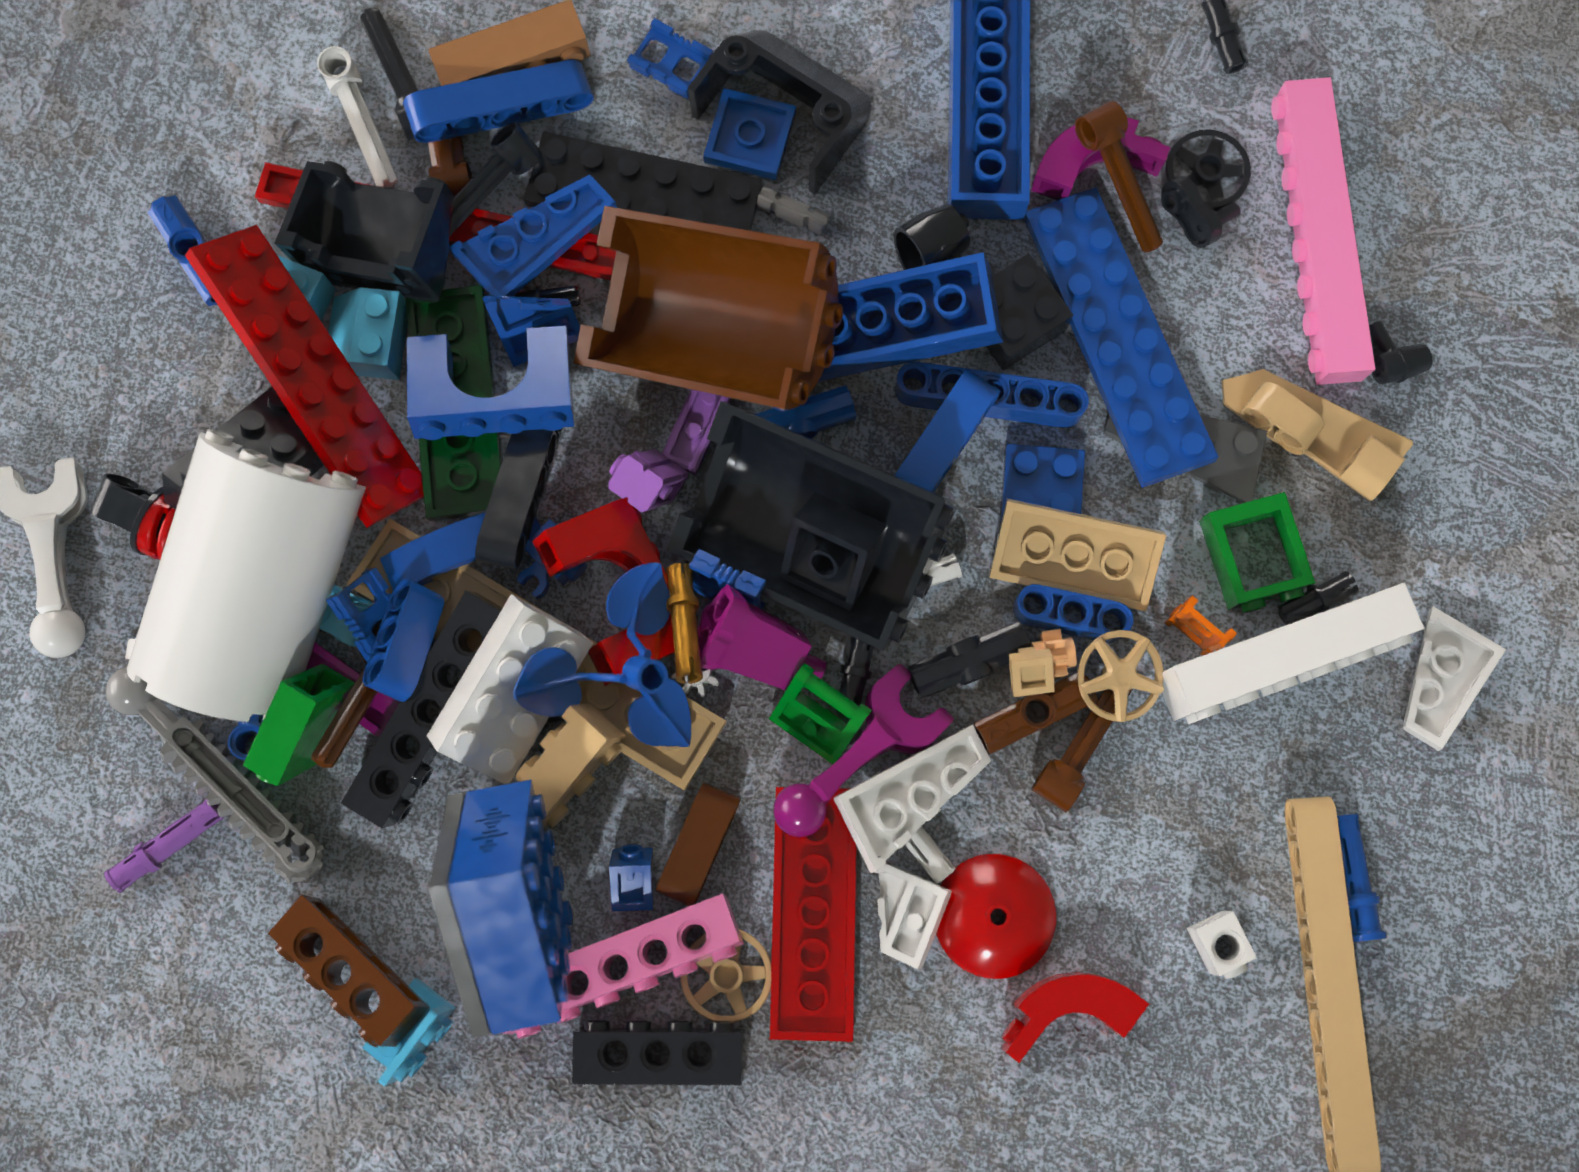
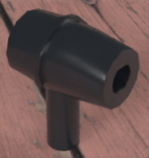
[1369,321,1433,385]

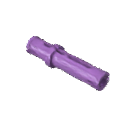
[104,799,224,893]

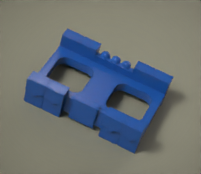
[627,18,713,100]
[689,549,765,610]
[326,567,391,662]

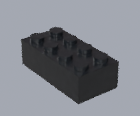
[162,387,324,510]

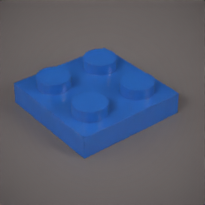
[703,88,796,181]
[1000,444,1085,523]

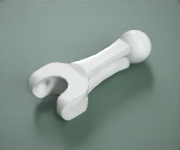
[0,457,88,658]

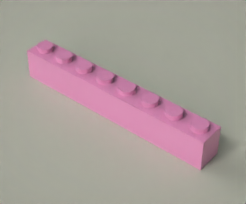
[1271,77,1376,385]

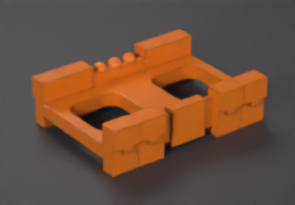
[1164,595,1237,656]

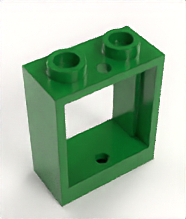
[1199,492,1315,613]

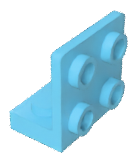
[362,978,456,1087]

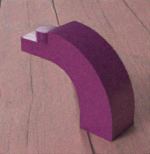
[1031,118,1171,200]

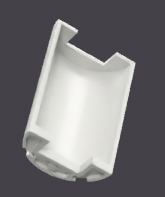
[127,429,366,722]

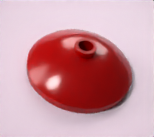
[936,854,1056,979]

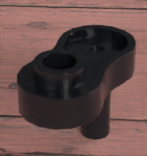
[1161,176,1241,248]

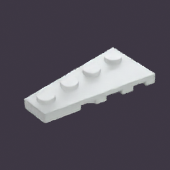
[833,725,991,873]

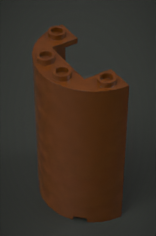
[573,206,843,410]

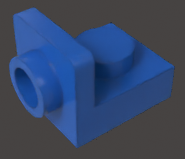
[609,844,654,911]

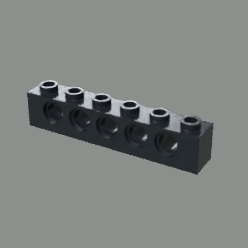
[341,590,503,828]

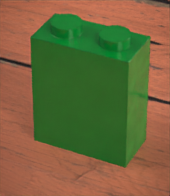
[243,663,355,786]

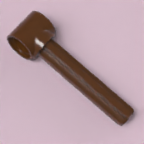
[1075,101,1163,253]
[311,625,380,768]
[1031,689,1133,813]

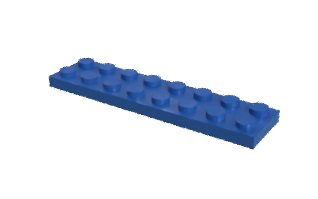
[1024,187,1219,488]

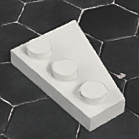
[1402,606,1506,751]

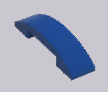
[380,512,541,590]

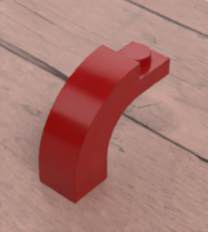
[1001,972,1149,1063]

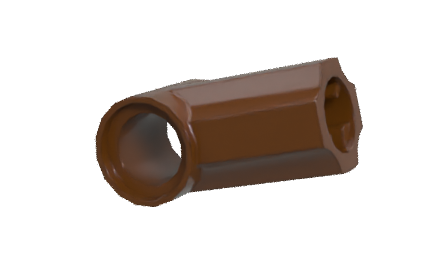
[428,136,473,197]

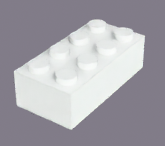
[427,594,593,784]

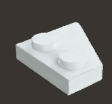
[876,862,952,969]

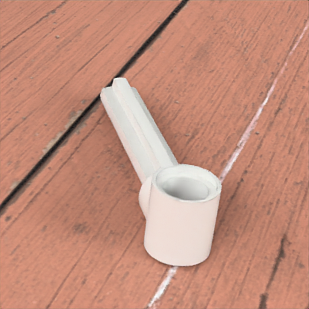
[317,46,398,188]

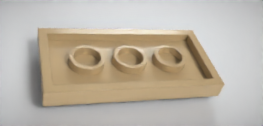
[989,498,1166,612]

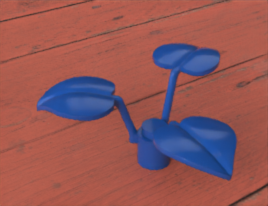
[513,562,691,747]

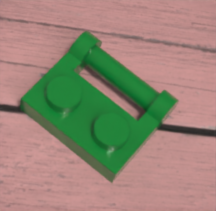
[769,663,872,764]

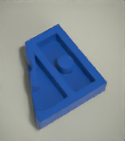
[483,296,580,367]

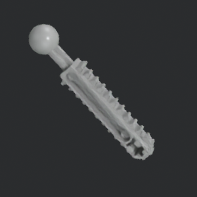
[105,665,324,884]

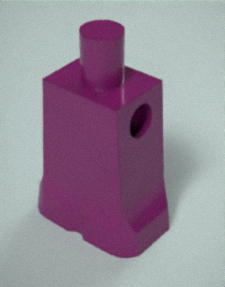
[697,584,826,690]

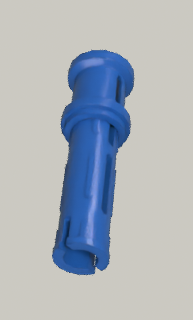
[1337,814,1387,942]

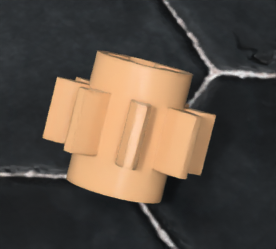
[1030,629,1077,679]

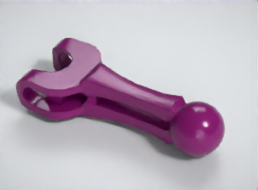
[773,663,954,837]

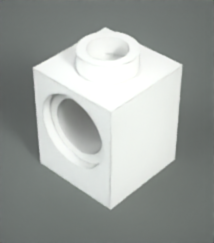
[1187,910,1257,979]

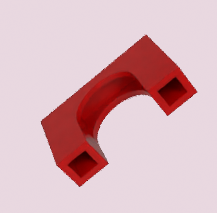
[532,497,675,686]

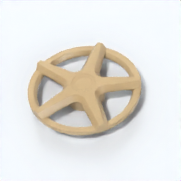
[1078,630,1164,722]
[680,929,771,1022]

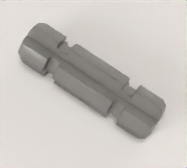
[757,187,829,234]

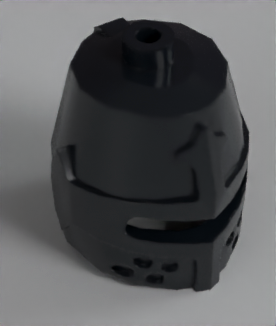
[893,204,971,270]

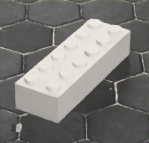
[1162,582,1425,724]

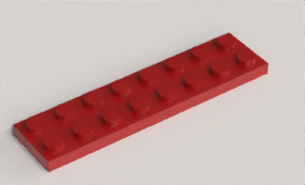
[185,225,424,528]

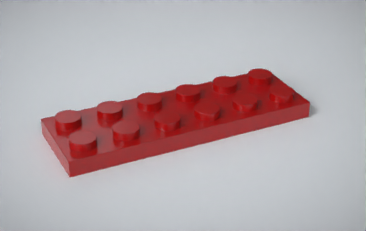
[770,787,856,1042]

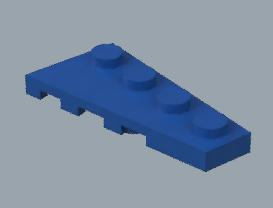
[448,175,617,297]

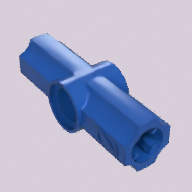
[147,195,217,307]
[755,385,857,439]

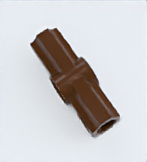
[973,672,1098,755]

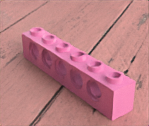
[503,893,744,1039]

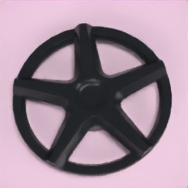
[1165,129,1251,210]

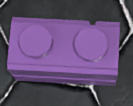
[608,449,688,513]

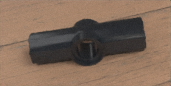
[907,622,1031,699]

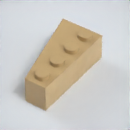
[515,703,626,829]

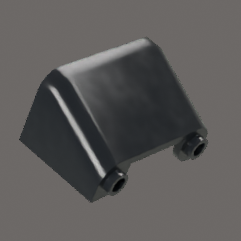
[274,161,454,303]

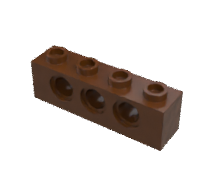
[268,895,430,1048]

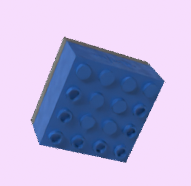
[428,780,573,1038]

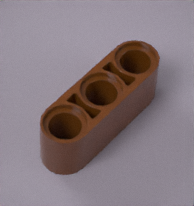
[655,782,741,906]

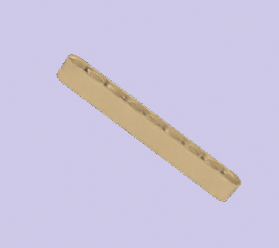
[1284,796,1381,1172]

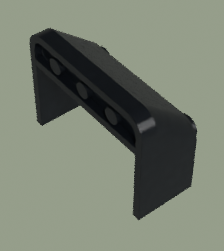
[688,30,871,195]

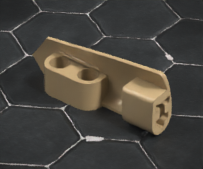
[1221,369,1413,502]

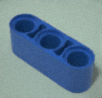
[362,578,444,702]
[1013,584,1133,643]

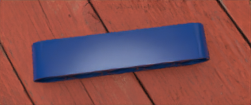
[403,60,594,143]
[895,361,1089,428]
[894,369,1001,493]

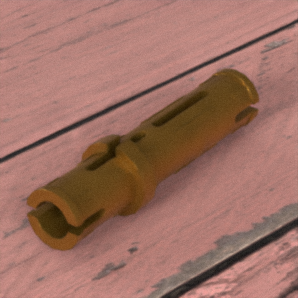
[666,563,703,684]

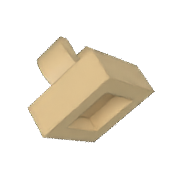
[1009,647,1055,697]

